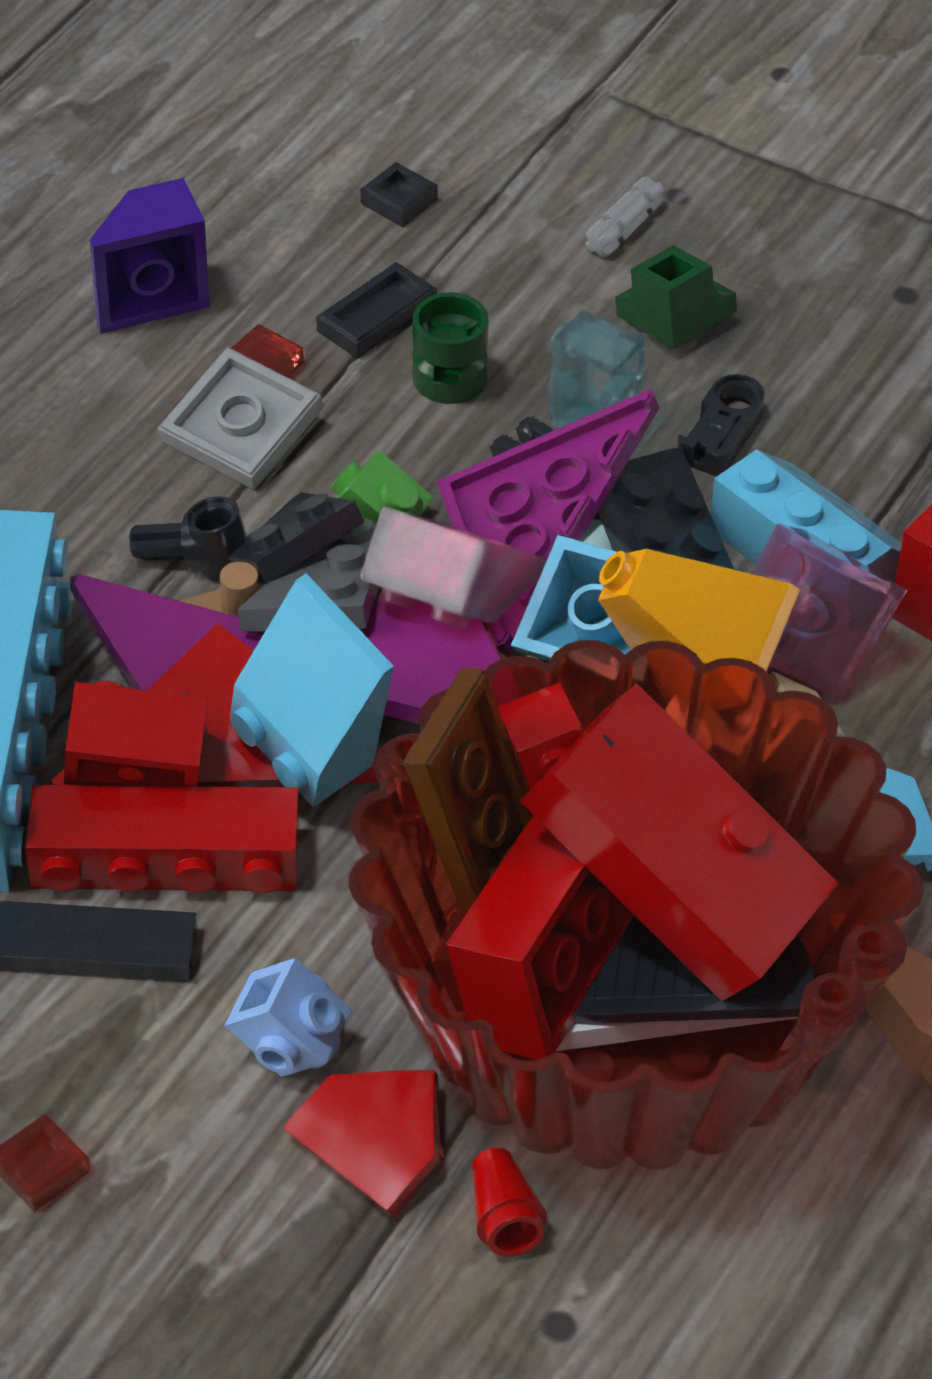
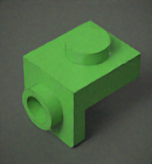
[330,450,434,546]

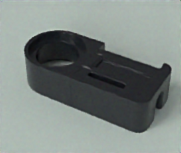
[677,374,764,477]

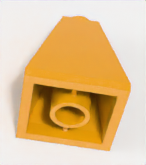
[598,549,800,709]

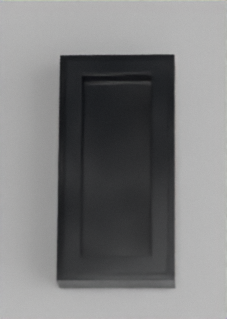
[316,262,437,359]

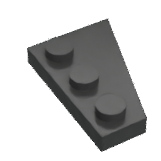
[238,518,394,632]

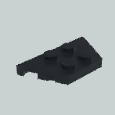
[598,448,735,570]

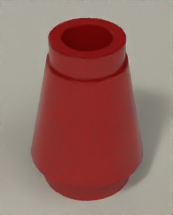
[471,1147,547,1257]

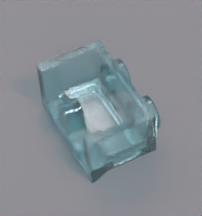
[547,310,647,428]

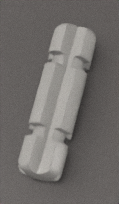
[585,176,664,257]

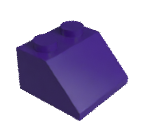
[90,178,210,333]

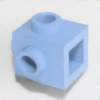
[224,958,352,1077]

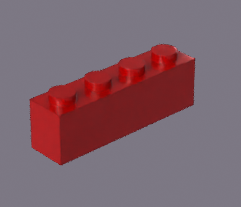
[25,785,299,893]

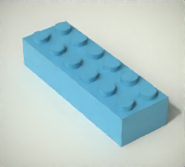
[0,510,73,893]

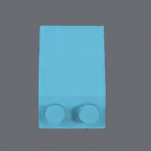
[230,573,394,807]

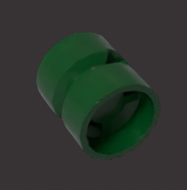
[412,292,489,404]

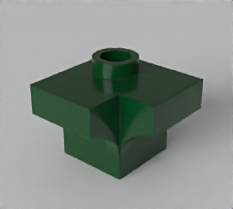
[615,245,737,348]

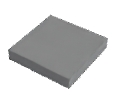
[157,347,324,490]

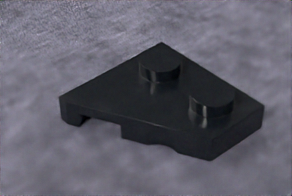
[228,492,365,584]

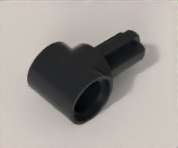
[129,496,247,579]

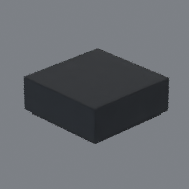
[360,162,438,227]

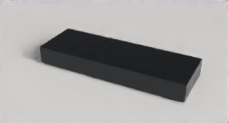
[0,901,198,981]

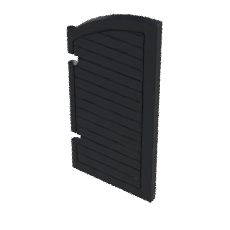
[573,915,817,1024]

